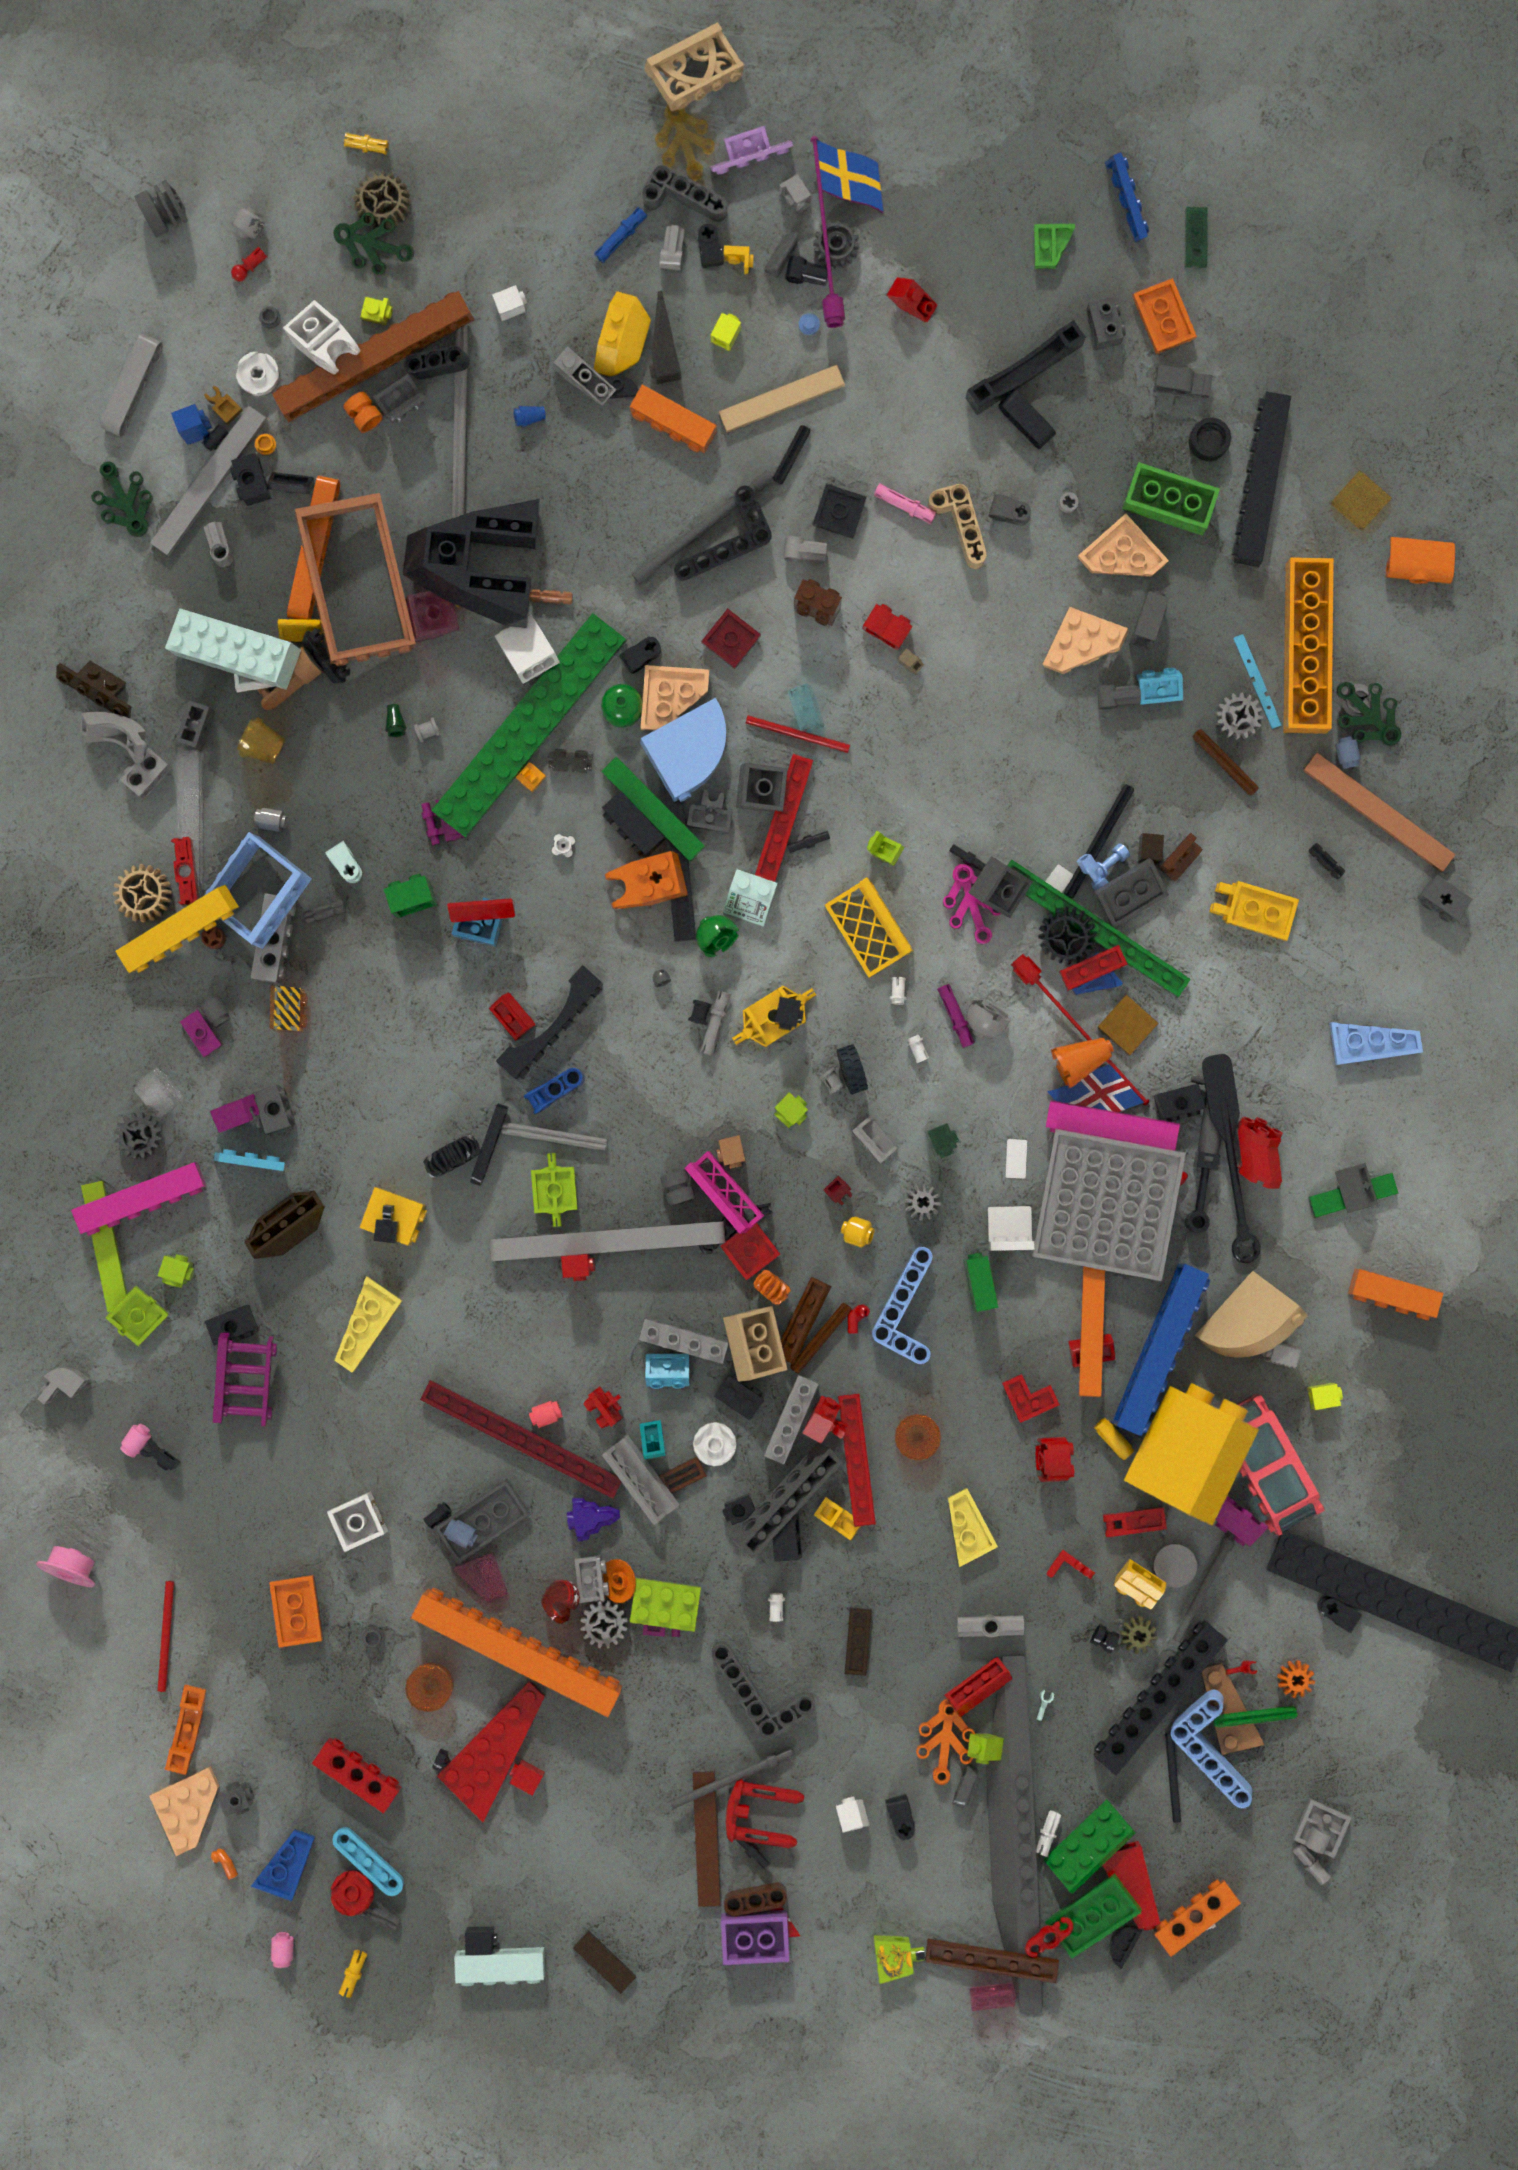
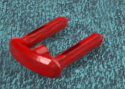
[725,1779,805,1848]

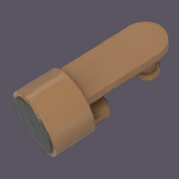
[257,646,323,710]

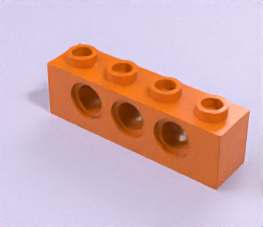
[1154,1879,1241,1957]

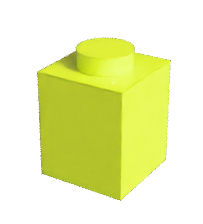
[710,313,741,351]
[1307,1383,1343,1410]

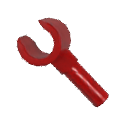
[1225,1660,1257,1675]

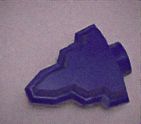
[567,1498,621,1542]

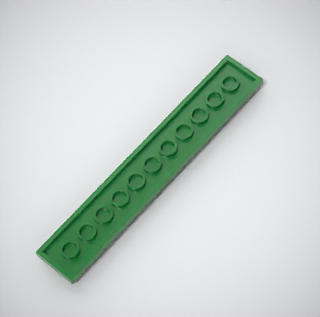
[431,613,626,838]

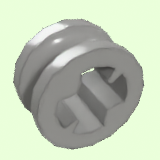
[1058,492,1078,513]

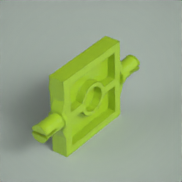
[531,1153,578,1227]

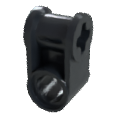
[698,224,724,269]
[619,637,661,674]
[1317,1596,1362,1633]
[885,1794,915,1840]

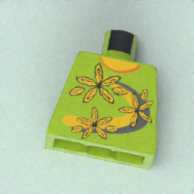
[874,1935,925,1984]

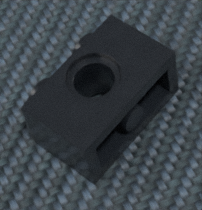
[230,453,272,506]
[1154,1083,1205,1122]
[204,1305,258,1345]

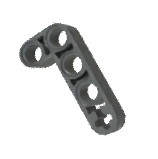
[642,165,727,222]

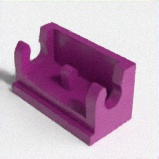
[210,1094,259,1133]

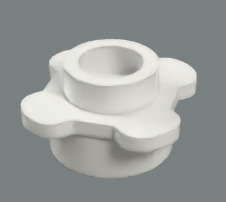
[552,834,575,857]

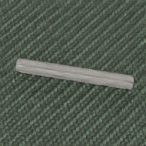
[501,1122,608,1150]

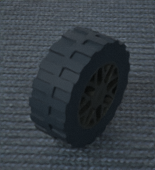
[836,1044,868,1095]

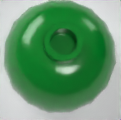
[601,684,643,728]
[696,915,739,957]

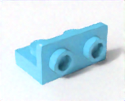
[1136,668,1183,704]
[645,1354,690,1389]

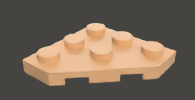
[1077,514,1169,577]
[1043,607,1129,674]
[641,665,710,731]
[149,1766,219,1856]

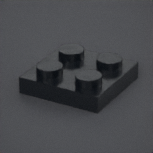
[813,484,867,539]

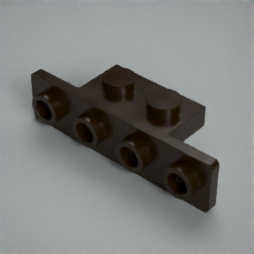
[56,660,132,719]

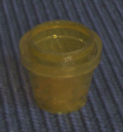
[237,717,286,764]

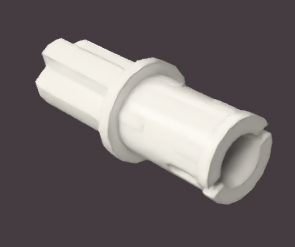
[1036,1810,1061,1856]

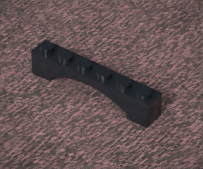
[965,320,1086,415]
[496,965,603,1079]

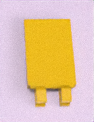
[1209,881,1299,941]

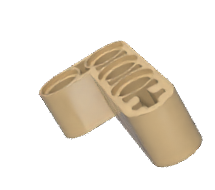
[928,484,987,569]

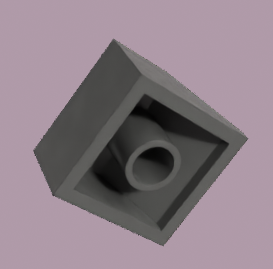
[736,763,788,812]
[968,856,1033,918]

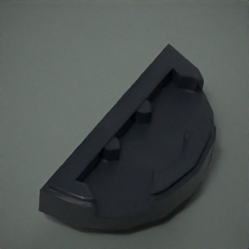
[605,375,638,399]
[1109,1926,1143,1969]

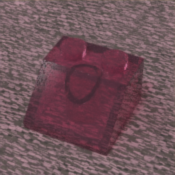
[405,591,459,642]

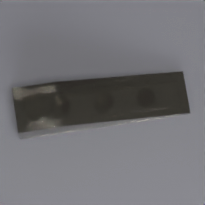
[649,291,682,385]

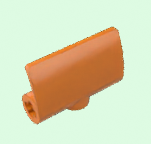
[1385,537,1455,584]

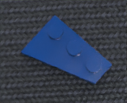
[251,1829,315,1901]

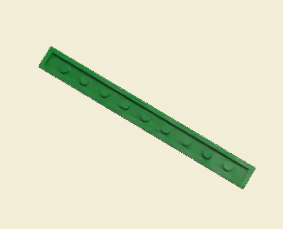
[1007,859,1191,998]

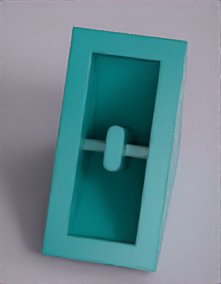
[640,1420,667,1459]

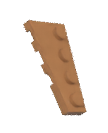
[1201,1662,1264,1755]

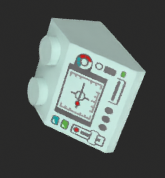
[723,869,778,927]

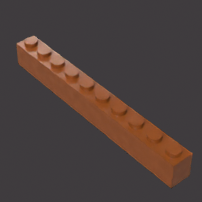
[272,291,474,422]

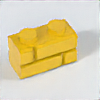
[1114,1559,1167,1610]

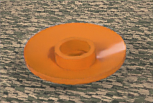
[603,1559,636,1603]

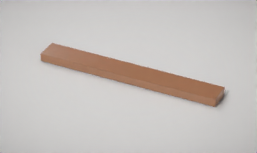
[1303,753,1456,872]

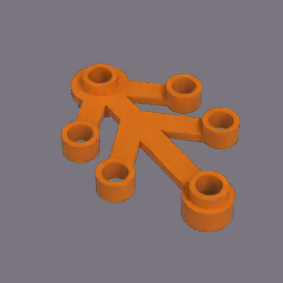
[916,1699,975,1785]

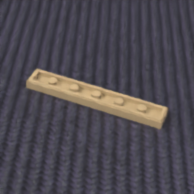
[719,365,845,433]

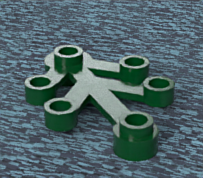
[333,212,415,275]
[91,462,153,537]
[1336,682,1401,746]

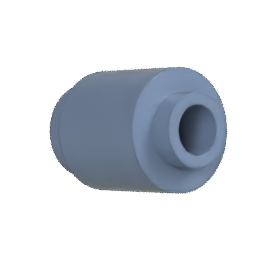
[1335,736,1361,769]
[444,1519,478,1549]

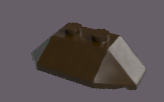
[244,1191,325,1259]

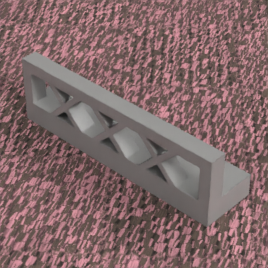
[602,1435,680,1525]

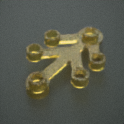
[655,105,715,181]

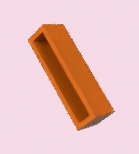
[630,384,717,454]
[1348,1269,1443,1321]

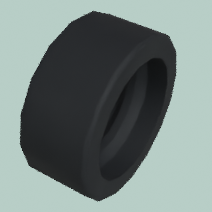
[1189,417,1231,461]

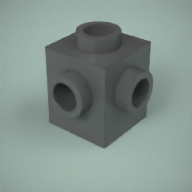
[217,1781,254,1817]

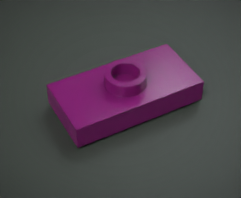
[180,1010,223,1057]

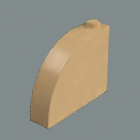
[1195,1271,1308,1358]

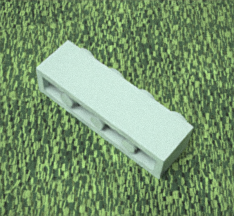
[454,1947,545,1986]

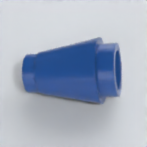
[513,406,546,428]

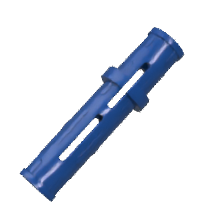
[594,207,647,263]

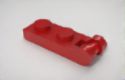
[1103,1507,1167,1537]

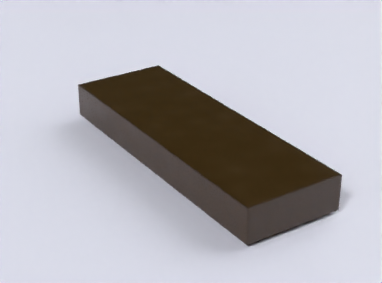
[844,1607,872,1676]
[573,1930,636,1994]

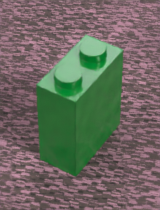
[963,1252,999,1312]

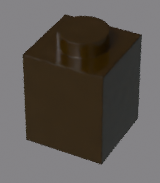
[1138,833,1164,866]

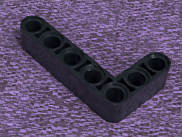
[673,485,772,581]

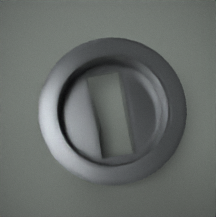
[652,969,671,987]

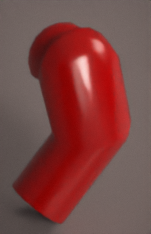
[848,1304,870,1333]

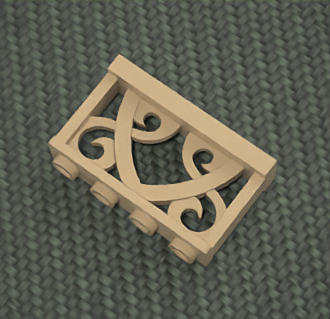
[644,23,745,112]

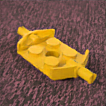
[732,986,817,1048]

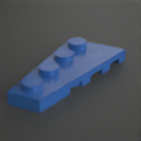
[1105,152,1149,242]

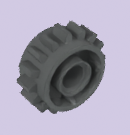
[813,220,859,269]

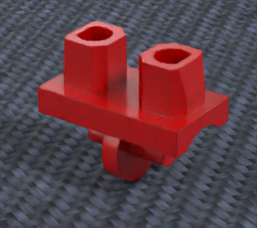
[583,1386,623,1429]

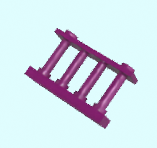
[212,1333,277,1426]

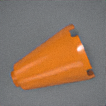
[1051,1037,1114,1089]

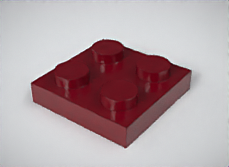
[701,608,761,669]

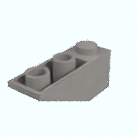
[553,346,616,406]

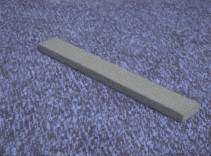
[150,406,267,557]

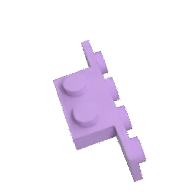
[710,126,793,175]

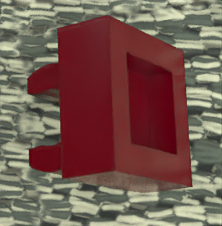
[823,1176,852,1205]

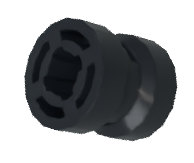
[1090,1624,1120,1654]

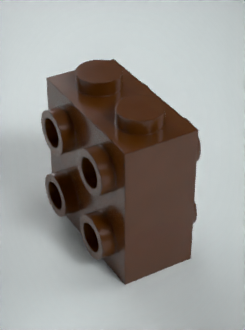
[794,579,842,626]

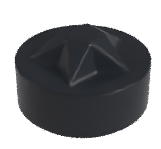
[432,1749,450,1772]

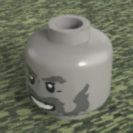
[232,206,264,240]

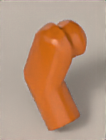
[211,1849,238,1879]

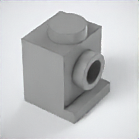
[779,174,811,212]

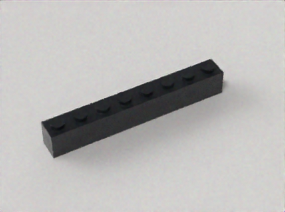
[1232,391,1291,567]

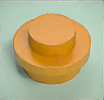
[255,434,276,455]

